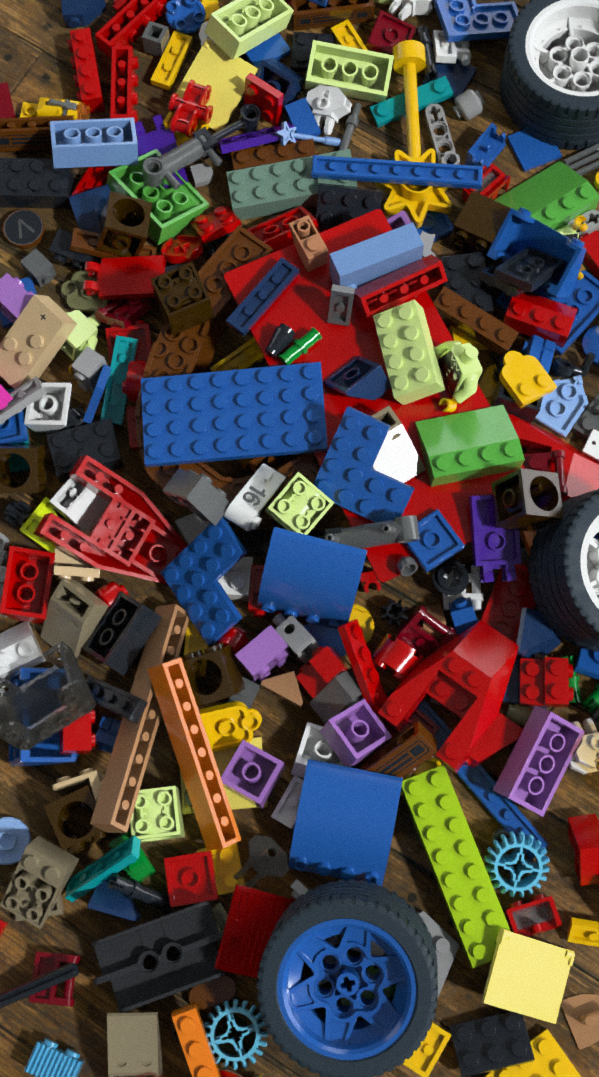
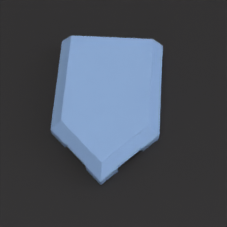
[533,375,588,438]

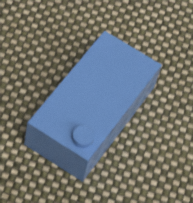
[50,118,138,169]
[329,222,424,289]

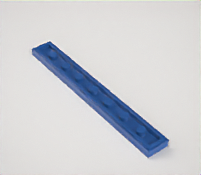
[311,155,483,189]
[417,700,549,861]

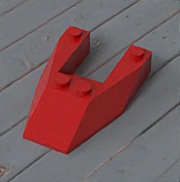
[508,414,599,502]
[33,455,187,584]
[378,620,519,773]

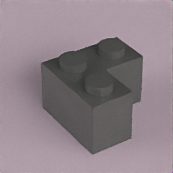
[163,469,231,526]
[309,668,364,724]

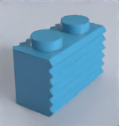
[24,1038,85,1077]

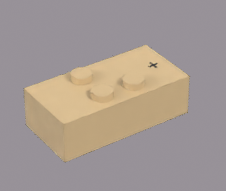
[0,294,77,390]

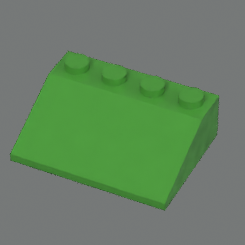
[106,149,209,245]
[494,161,599,230]
[415,405,525,487]

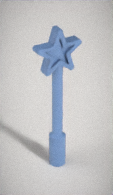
[275,121,340,147]

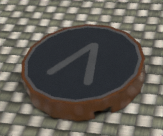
[3,209,45,249]

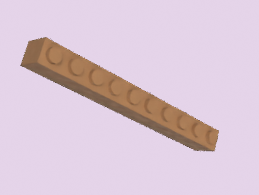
[90,604,190,833]

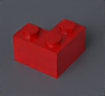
[296,646,351,699]
[56,703,96,754]
[568,813,599,886]

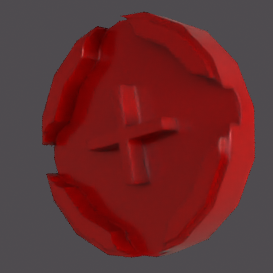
[161,234,204,264]

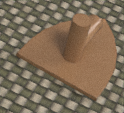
[561,994,599,1050]

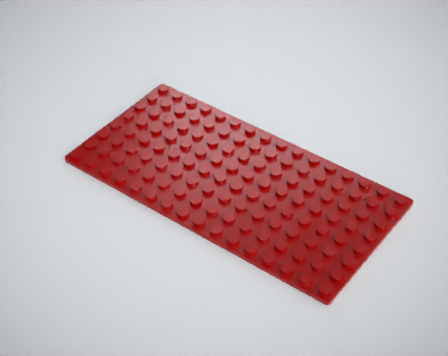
[224,209,525,583]

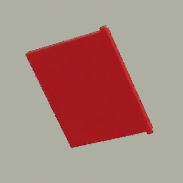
[214,884,296,979]

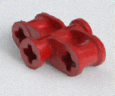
[168,79,213,138]

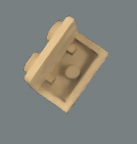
[53,530,100,581]
[52,768,105,801]

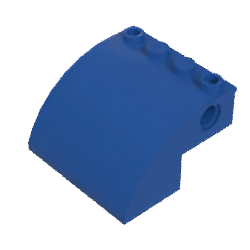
[257,527,367,630]
[288,759,403,887]

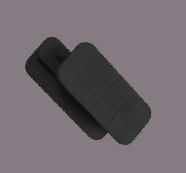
[91,901,227,1013]

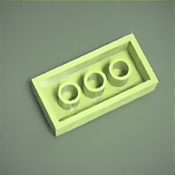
[205,0,294,60]
[305,40,394,103]
[373,299,445,405]

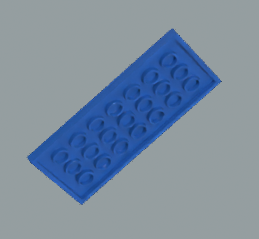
[141,362,328,467]

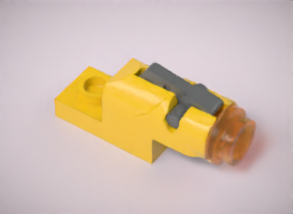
[20,97,90,120]

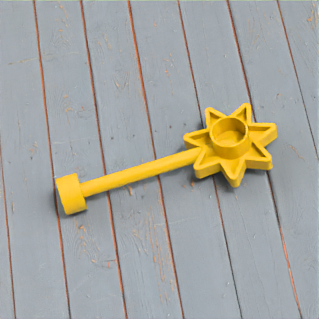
[375,40,452,228]

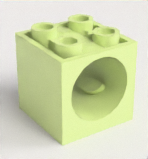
[265,472,334,535]
[130,786,185,843]

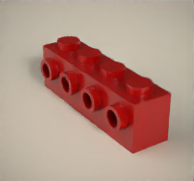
[95,0,167,60]
[68,27,106,114]
[110,46,139,123]
[354,254,448,318]

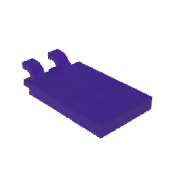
[135,114,189,189]
[217,121,297,154]
[469,495,521,583]

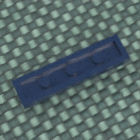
[226,257,299,337]

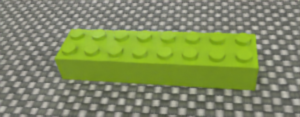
[401,765,511,968]

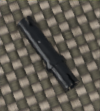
[416,26,438,81]
[108,873,173,913]

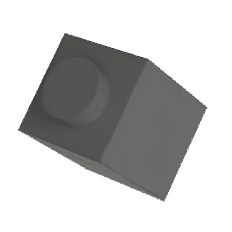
[142,21,170,57]
[20,249,56,287]

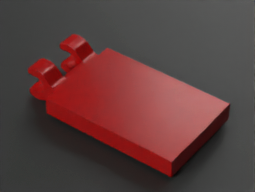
[83,255,166,300]

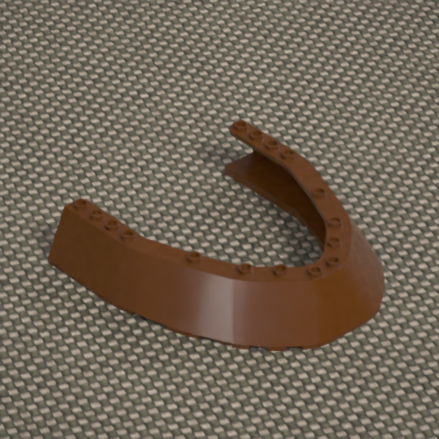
[136,225,320,522]

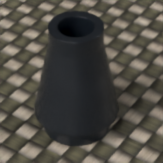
[265,323,296,358]

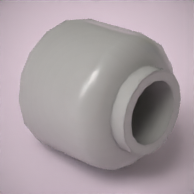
[453,89,485,121]

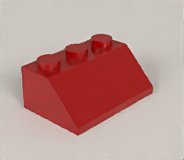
[247,205,320,253]
[503,292,578,348]
[0,546,55,624]

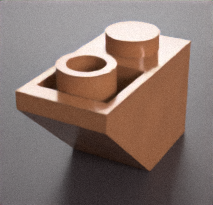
[289,215,329,272]

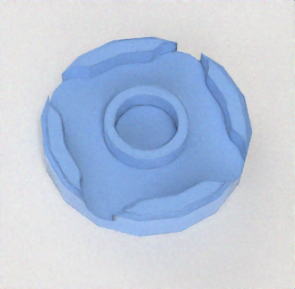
[0,817,31,865]

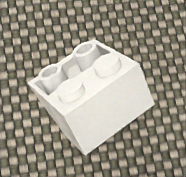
[50,477,109,531]

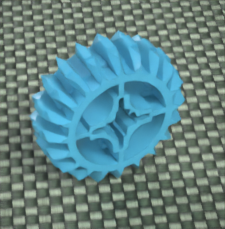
[484,831,550,897]
[204,999,269,1070]

